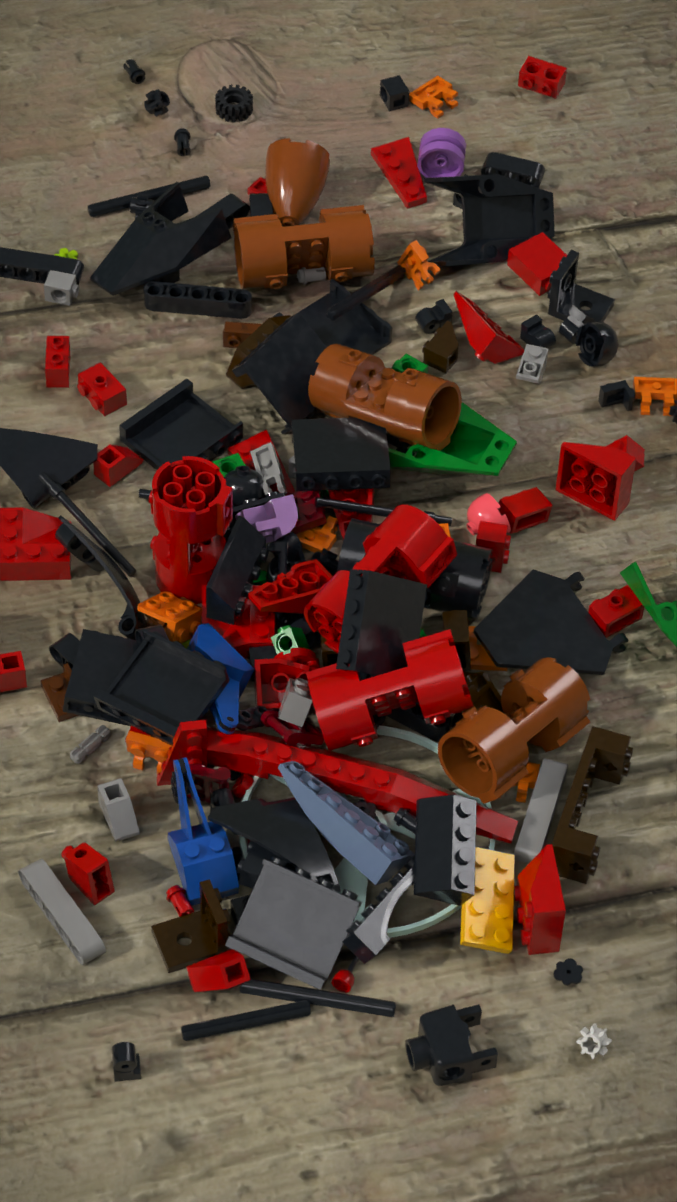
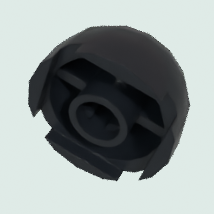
[576,321,618,367]
[224,466,266,507]

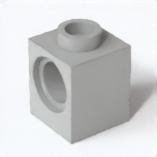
[44,270,79,306]

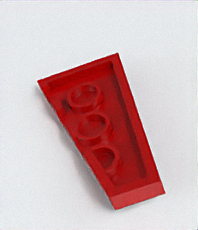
[371,137,427,209]
[228,429,298,505]
[156,720,207,786]

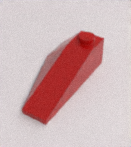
[254,658,319,709]

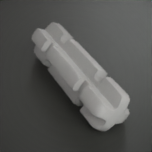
[70,725,111,764]

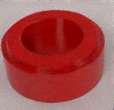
[231,774,254,799]

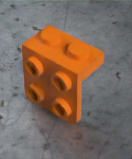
[137,592,203,643]

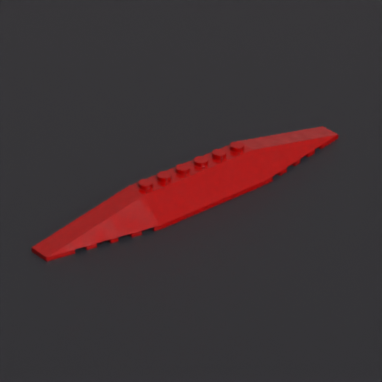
[125,726,518,844]

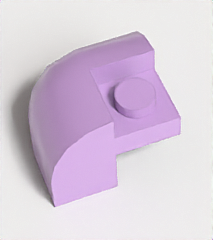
[235,494,298,543]

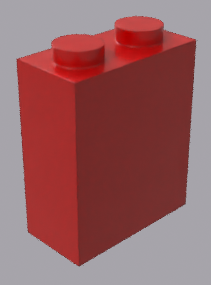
[507,232,567,296]

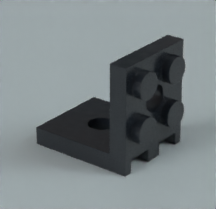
[547,250,615,322]

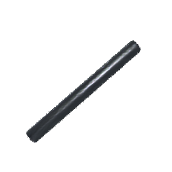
[87,175,210,217]
[326,265,406,321]
[240,979,396,1017]

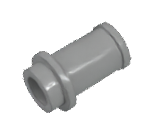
[297,267,326,284]

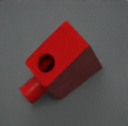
[61,843,115,906]

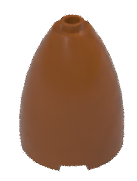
[265,138,330,227]

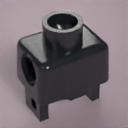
[405,1004,498,1086]

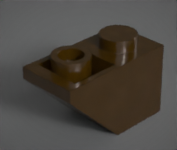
[422,321,459,374]

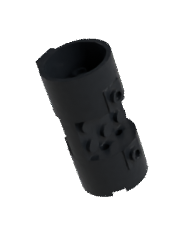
[337,518,493,619]

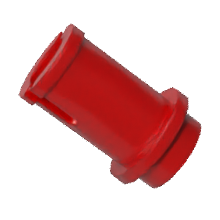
[166,885,195,917]

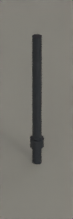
[38,472,136,577]
[314,497,452,526]

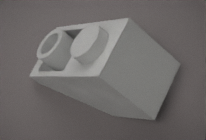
[516,344,548,384]
[279,678,313,727]
[98,778,140,842]

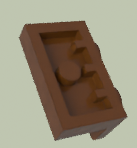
[223,322,262,348]
[41,663,79,722]

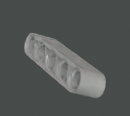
[514,758,568,863]
[18,858,106,965]

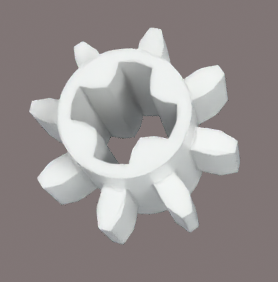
[576,1023,612,1059]

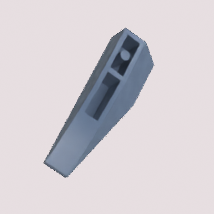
[278,761,415,885]

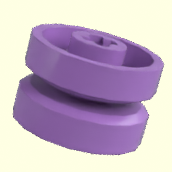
[418,128,466,178]

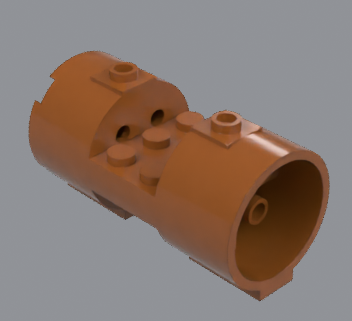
[233,205,375,289]
[308,344,462,451]
[438,657,590,804]

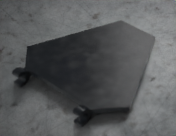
[473,569,629,675]

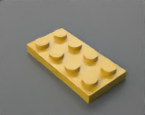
[460,847,515,954]

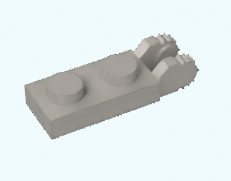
[250,442,287,495]

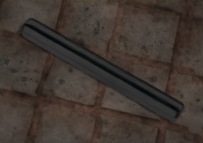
[181,1000,311,1041]

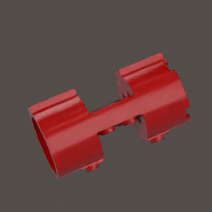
[148,456,233,604]
[304,504,458,653]
[306,629,473,751]

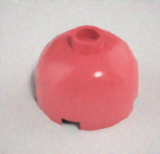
[466,493,511,536]

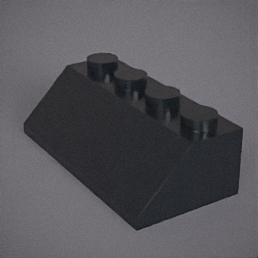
[206,516,269,625]
[414,795,476,906]

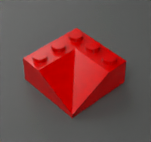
[555,442,636,521]
[0,507,72,581]
[202,585,275,658]
[514,844,566,955]

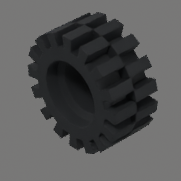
[215,85,253,123]

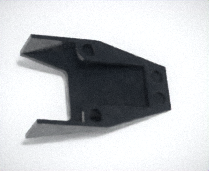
[424,174,555,266]
[90,182,232,296]

